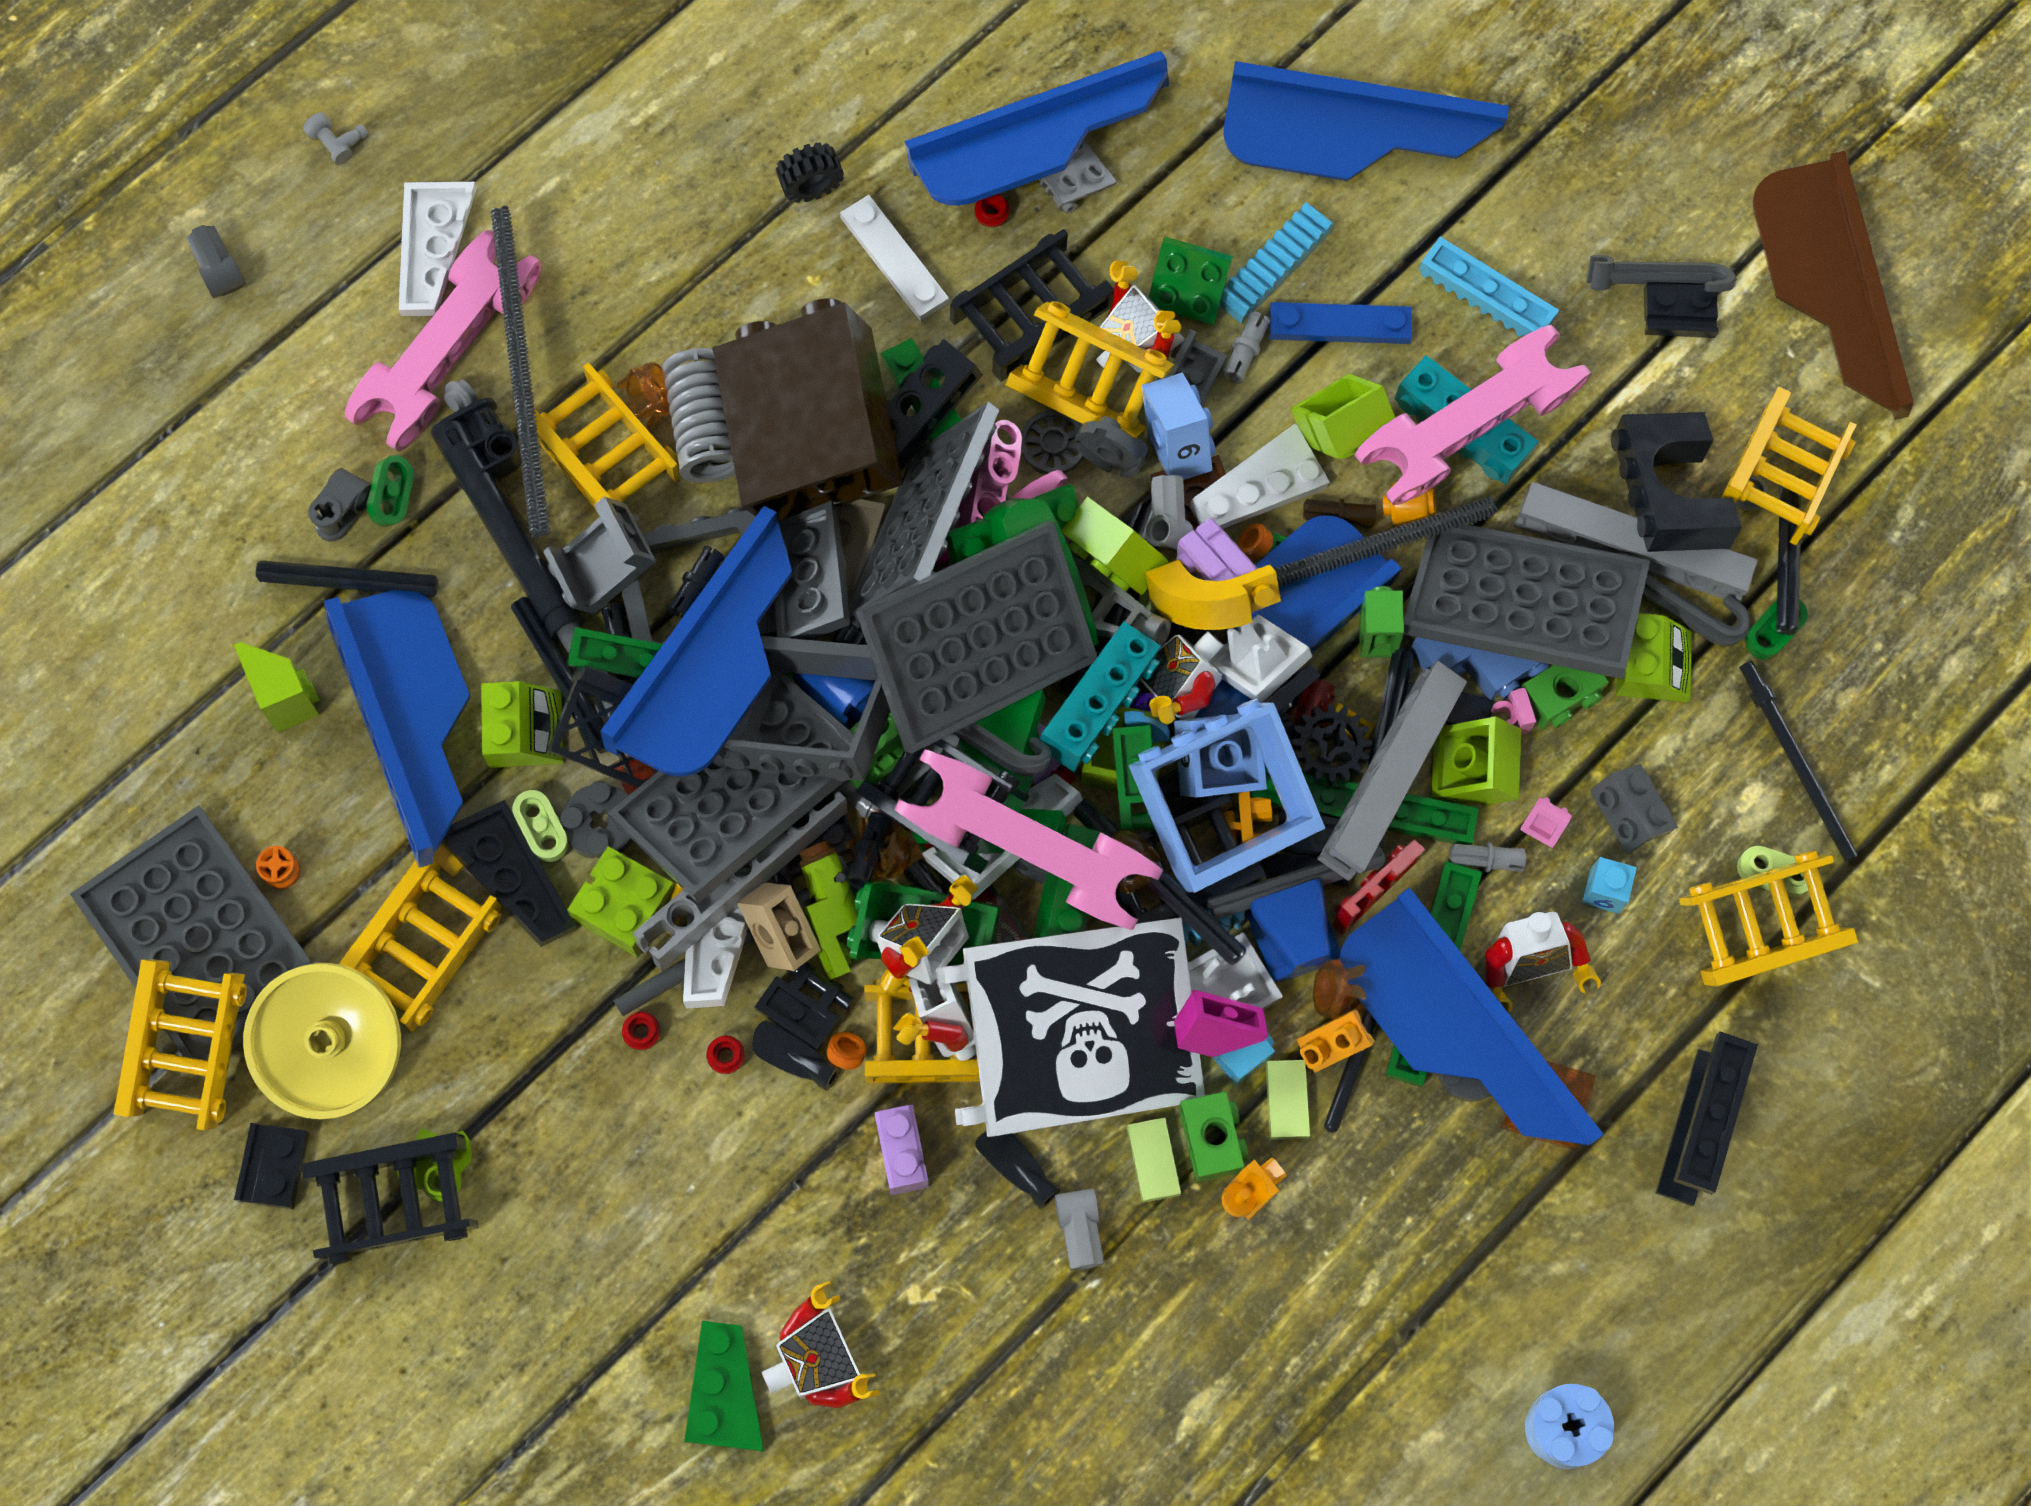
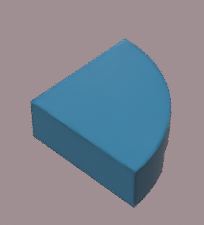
[1124,711,1170,743]

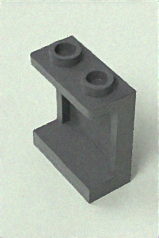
[544,496,656,614]

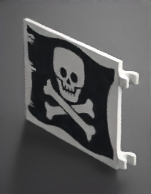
[936,918,1205,1137]

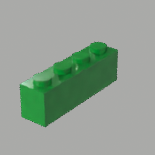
[1033,824,1105,938]

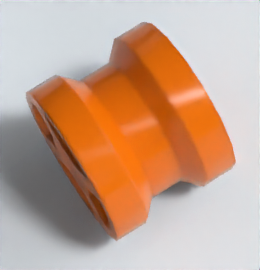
[256,846,301,890]

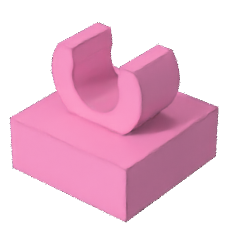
[1491,688,1536,735]
[1520,797,1572,848]

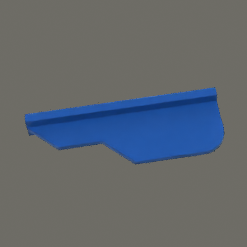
[904,51,1169,206]
[1223,61,1509,181]
[600,506,792,777]
[1177,516,1402,720]
[324,590,470,868]
[1339,887,1604,1146]

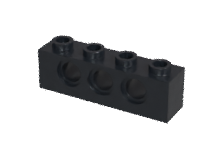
[887,339,983,471]

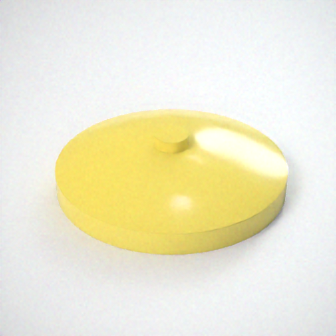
[243,963,401,1119]

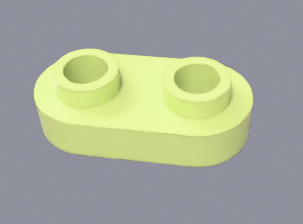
[512,790,568,862]
[1737,846,1808,898]

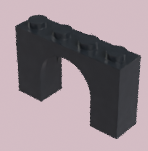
[1611,412,1742,552]

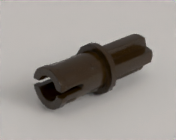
[1303,498,1376,527]

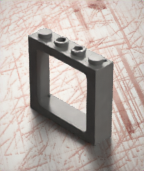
[622,508,777,644]
[719,636,891,781]

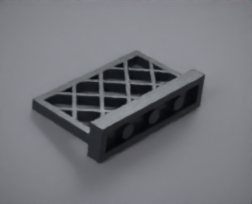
[547,665,658,788]

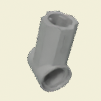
[1145,475,1193,551]
[1055,1188,1104,1271]

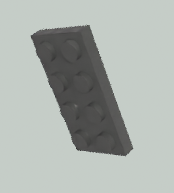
[774,501,851,640]

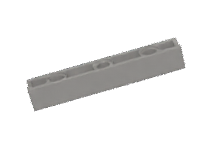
[1514,482,1758,602]
[1317,660,1467,881]
[633,791,848,971]

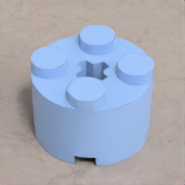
[1525,1384,1614,1469]

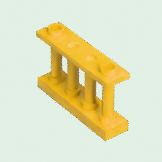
[1006,301,1175,440]
[533,362,681,511]
[1721,386,1856,545]
[1678,850,1858,987]
[339,858,503,1033]
[113,959,247,1130]
[864,979,980,1084]

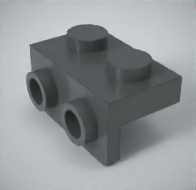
[1157,329,1228,407]
[1591,764,1678,853]

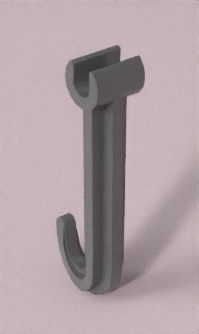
[1586,254,1737,292]
[1619,552,1751,646]
[952,722,1052,776]

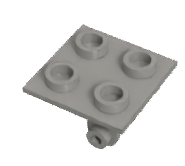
[1038,140,1117,214]

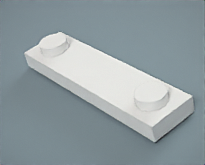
[840,195,949,322]

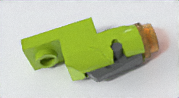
[799,840,860,980]

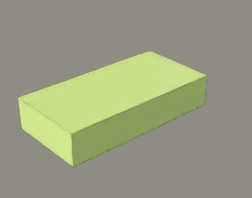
[1265,1060,1310,1140]
[1127,1118,1181,1203]

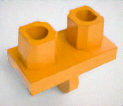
[1213,791,1275,865]
[1296,1009,1375,1073]
[1221,1158,1287,1220]

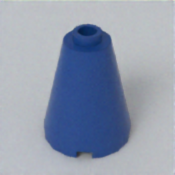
[793,673,875,730]

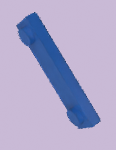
[1269,302,1412,344]

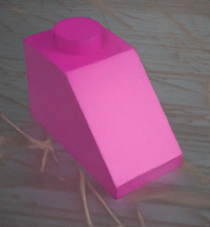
[1174,990,1268,1057]

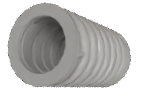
[662,348,736,483]

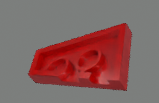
[1332,839,1425,935]

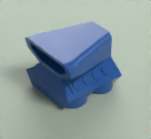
[1246,879,1341,983]

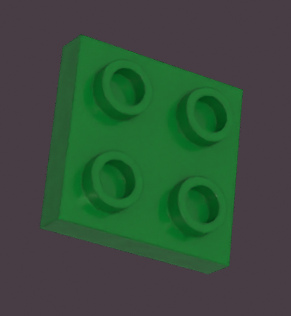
[1148,237,1233,325]

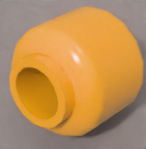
[1383,481,1437,528]

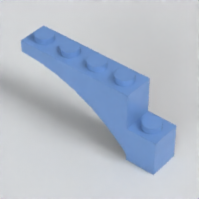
[1410,637,1551,701]

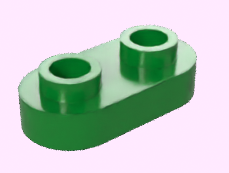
[367,455,414,527]
[1745,599,1808,660]

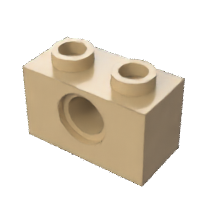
[737,882,821,971]

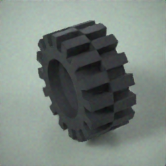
[775,142,844,203]

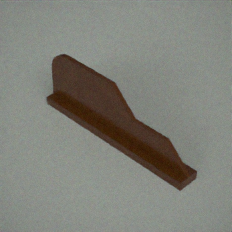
[1753,151,1914,420]

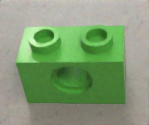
[1359,586,1404,658]
[1520,665,1609,731]
[1178,1091,1249,1183]

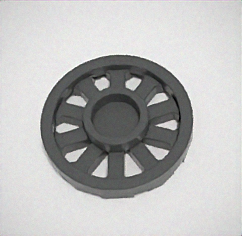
[1021,410,1084,474]

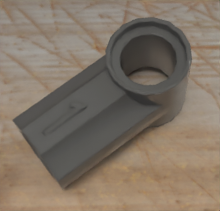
[186,225,246,298]

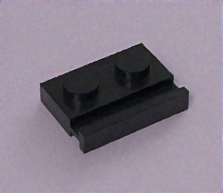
[1644,282,1718,338]
[234,1123,309,1210]

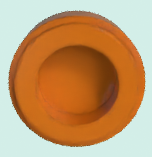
[1236,523,1273,561]
[826,1032,867,1069]

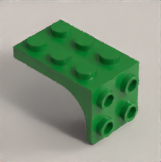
[847,880,1002,966]

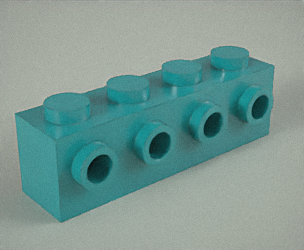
[1394,355,1539,485]
[1040,621,1161,772]

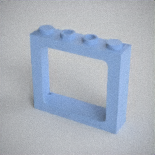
[1129,699,1325,893]

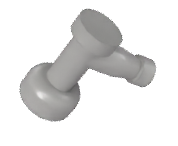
[303,112,368,165]

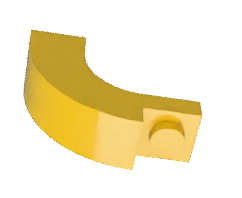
[1145,559,1281,630]

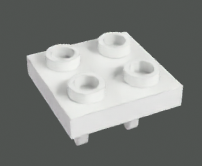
[1210,614,1312,703]
[1188,932,1283,1010]

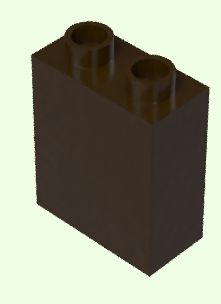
[712,298,903,521]

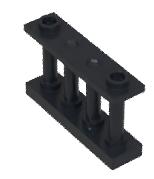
[950,229,1114,382]
[856,739,1030,874]
[1116,794,1266,924]
[1655,1031,1758,1207]
[301,1132,479,1265]

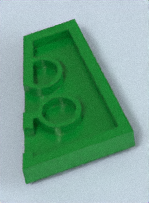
[684,1321,765,1452]

